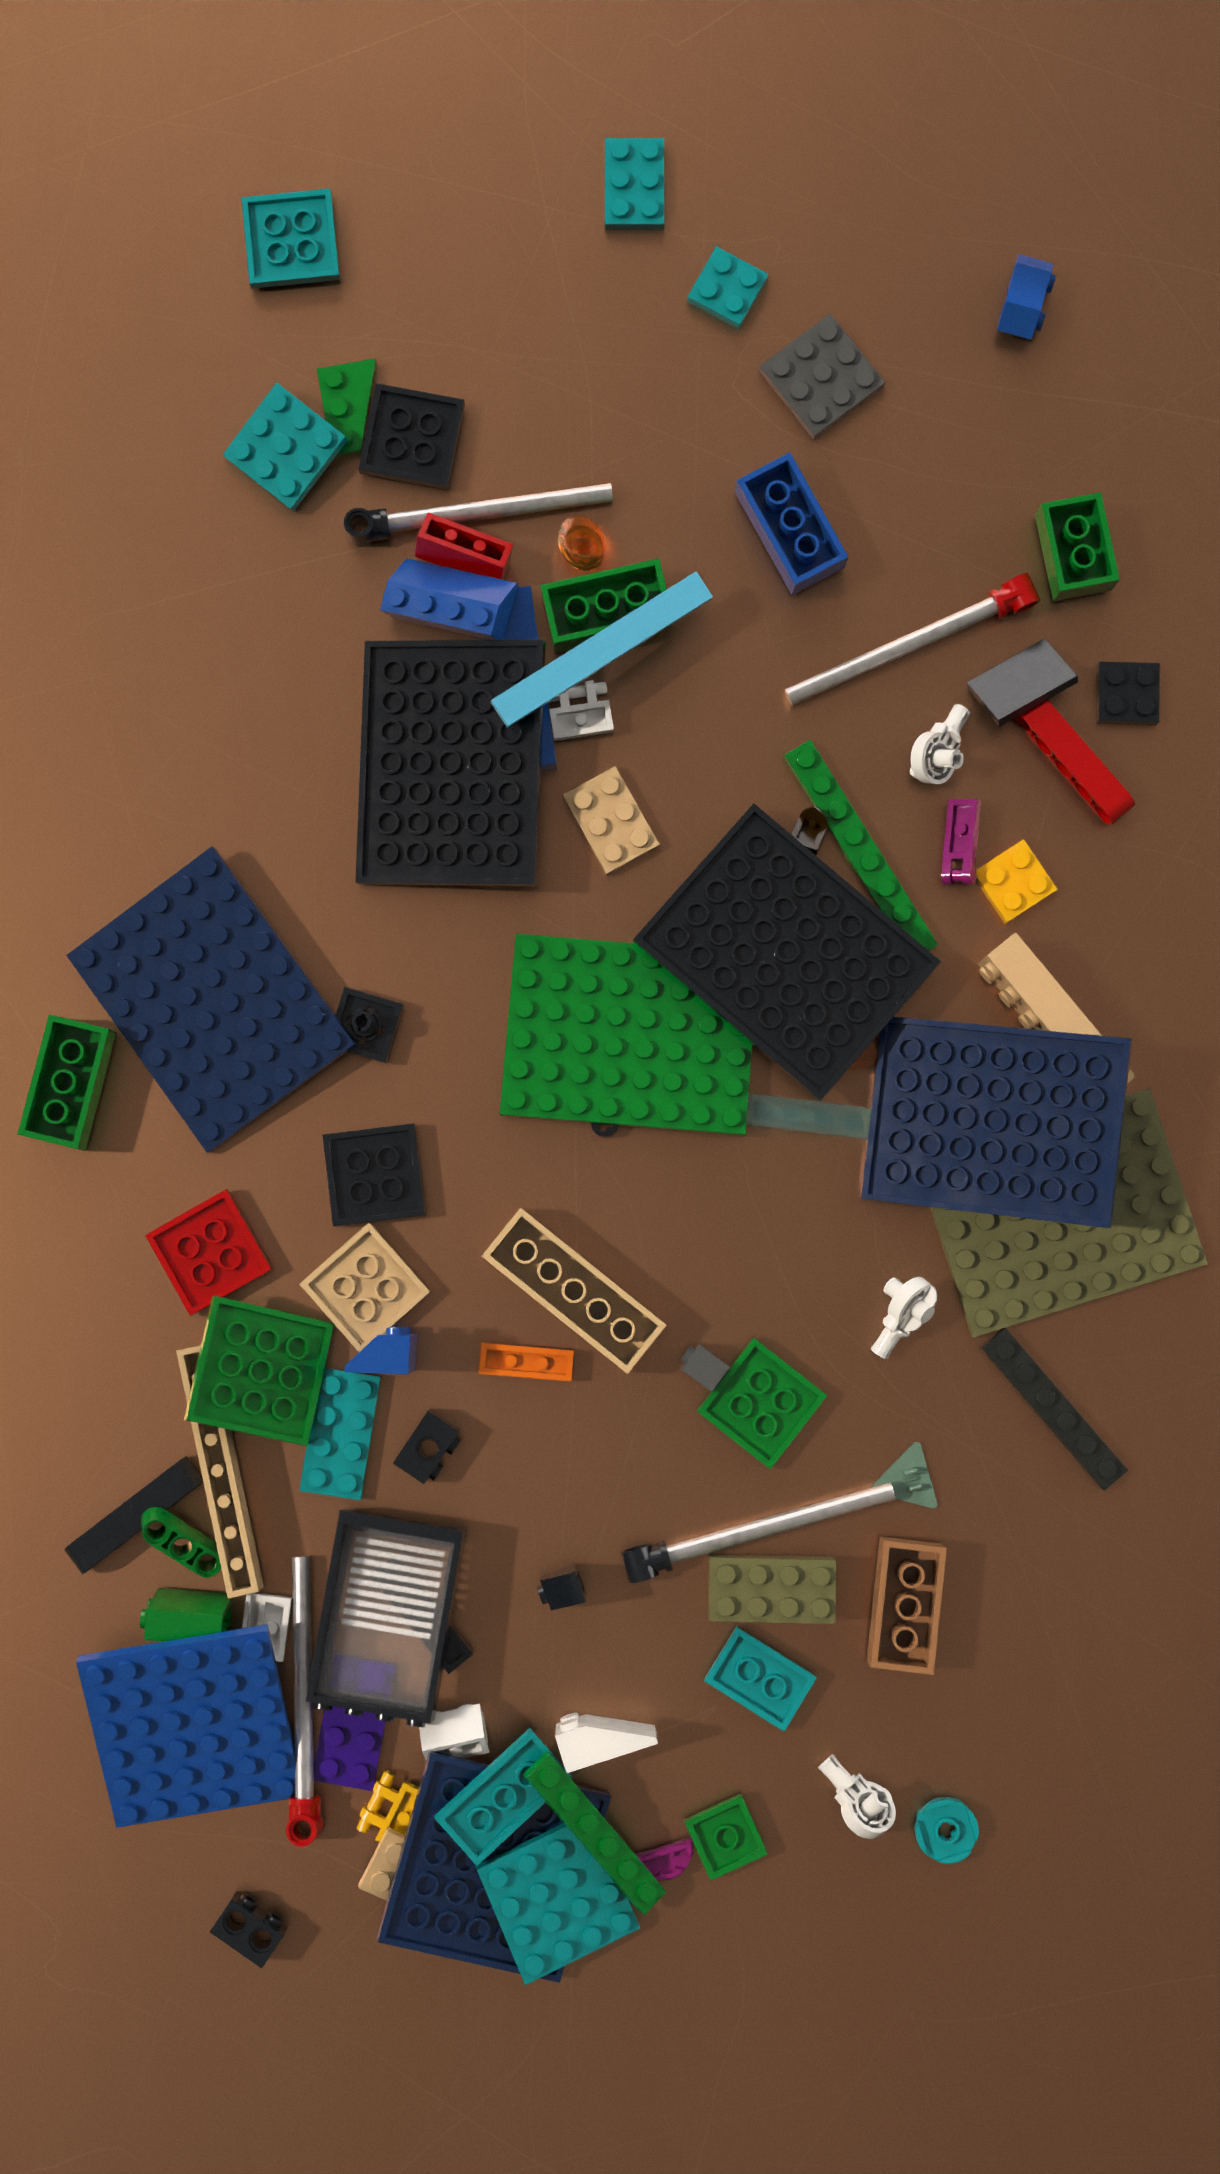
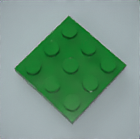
[696,1337,827,1469]

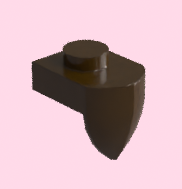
[791,806,828,856]

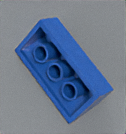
[380,558,519,640]

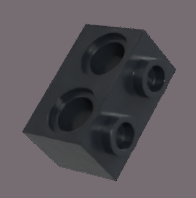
[210,1891,288,1968]

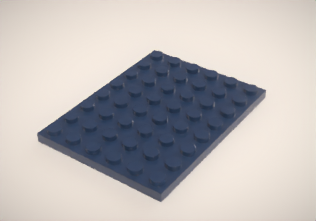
[66,846,357,1153]
[861,1017,1132,1228]

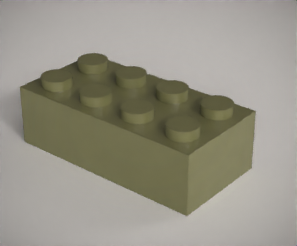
[708,1553,836,1624]

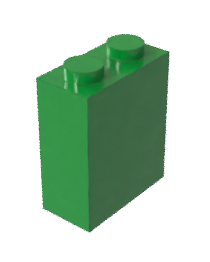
[140,1588,233,1642]

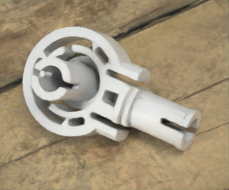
[910,704,971,784]
[871,1277,937,1359]
[818,1754,896,1839]

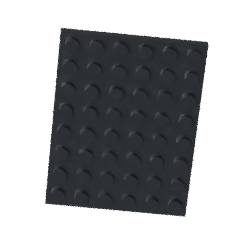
[355,639,546,886]
[633,803,941,1101]

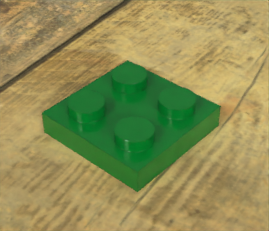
[684,1793,768,1881]

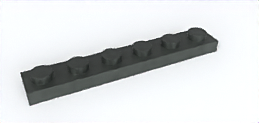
[981,1328,1128,1491]

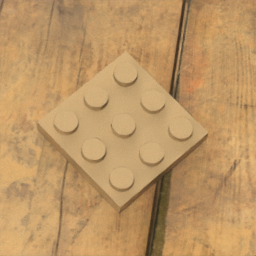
[299,1222,431,1352]

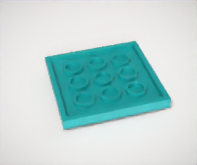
[475,1823,640,1985]

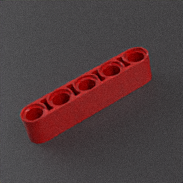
[1015,700,1135,825]

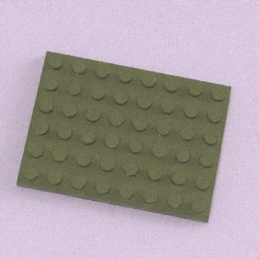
[930,1088,1208,1338]

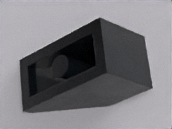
[537,1563,587,1610]

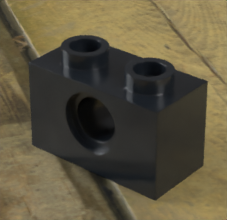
[393,1409,461,1484]

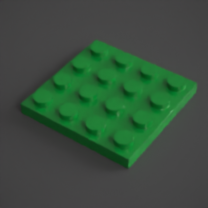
[184,1296,334,1446]

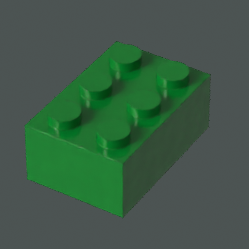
[1035,492,1120,602]

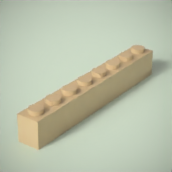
[176,1345,264,1599]

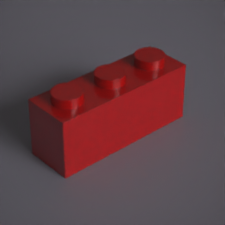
[415,512,513,580]

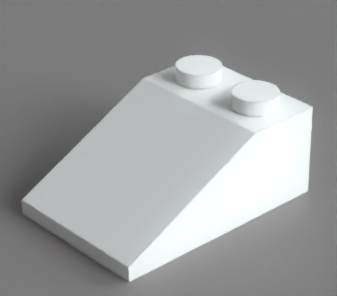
[555,1712,658,1773]

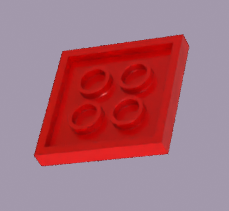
[145,1189,273,1316]

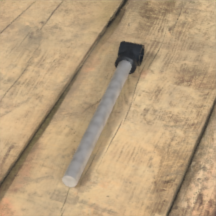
[344,483,613,547]
[621,1482,896,1583]

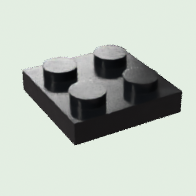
[1096,661,1160,725]

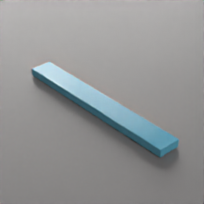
[491,571,713,728]

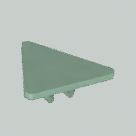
[871,1442,938,1509]

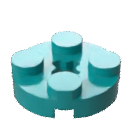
[914,1797,979,1864]

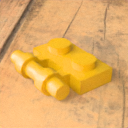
[356,1770,419,1842]

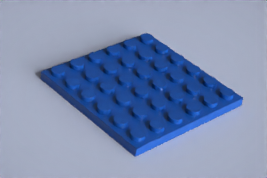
[76,1624,296,1828]

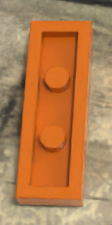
[479,1342,574,1382]

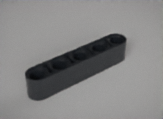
[64,1456,203,1575]

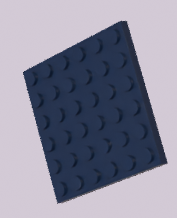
[377,1751,611,1983]

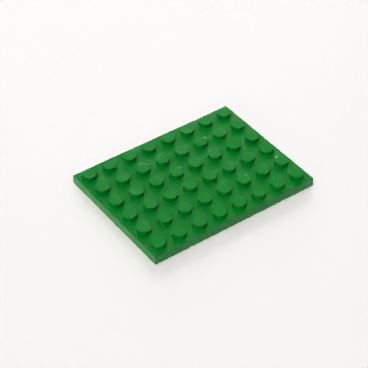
[499,934,752,1136]

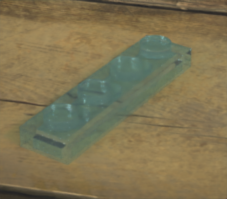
[746,1094,871,1139]

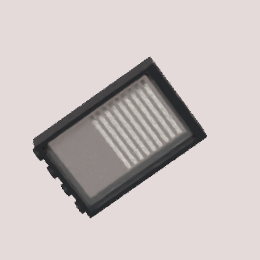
[306,1509,467,1727]

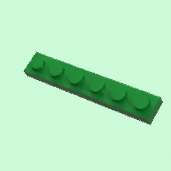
[523,1752,667,1915]

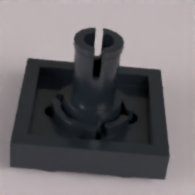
[336,987,404,1064]

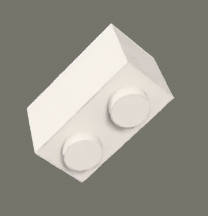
[419,1704,490,1760]

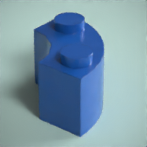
[997,254,1056,340]

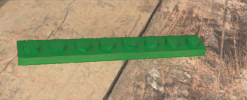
[784,740,938,951]

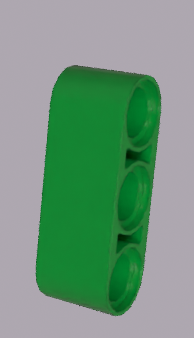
[141,1507,221,1578]

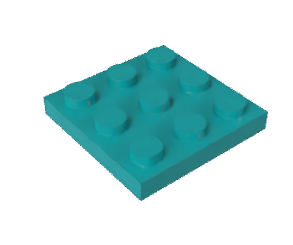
[241,188,340,289]
[223,382,348,512]

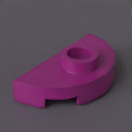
[635,1837,693,1881]

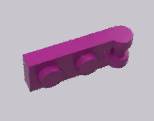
[941,799,981,885]

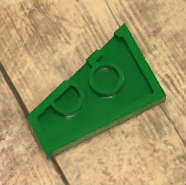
[317,358,377,459]

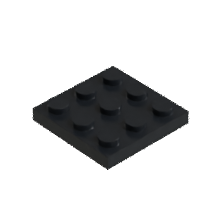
[358,383,465,490]
[322,1123,426,1227]

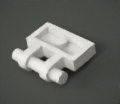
[549,680,614,741]

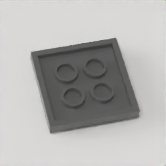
[759,314,885,440]

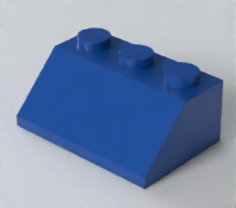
[345,1326,418,1374]

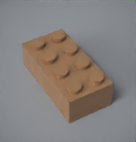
[867,1536,947,1675]

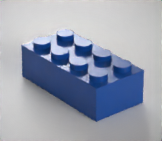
[735,452,848,596]

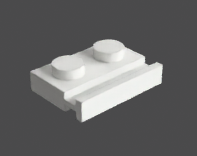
[242,1593,293,1662]

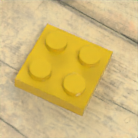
[976,839,1058,924]

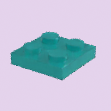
[687,246,768,329]

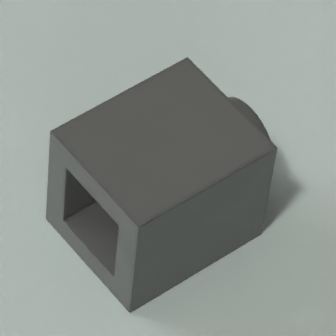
[680,1344,730,1392]

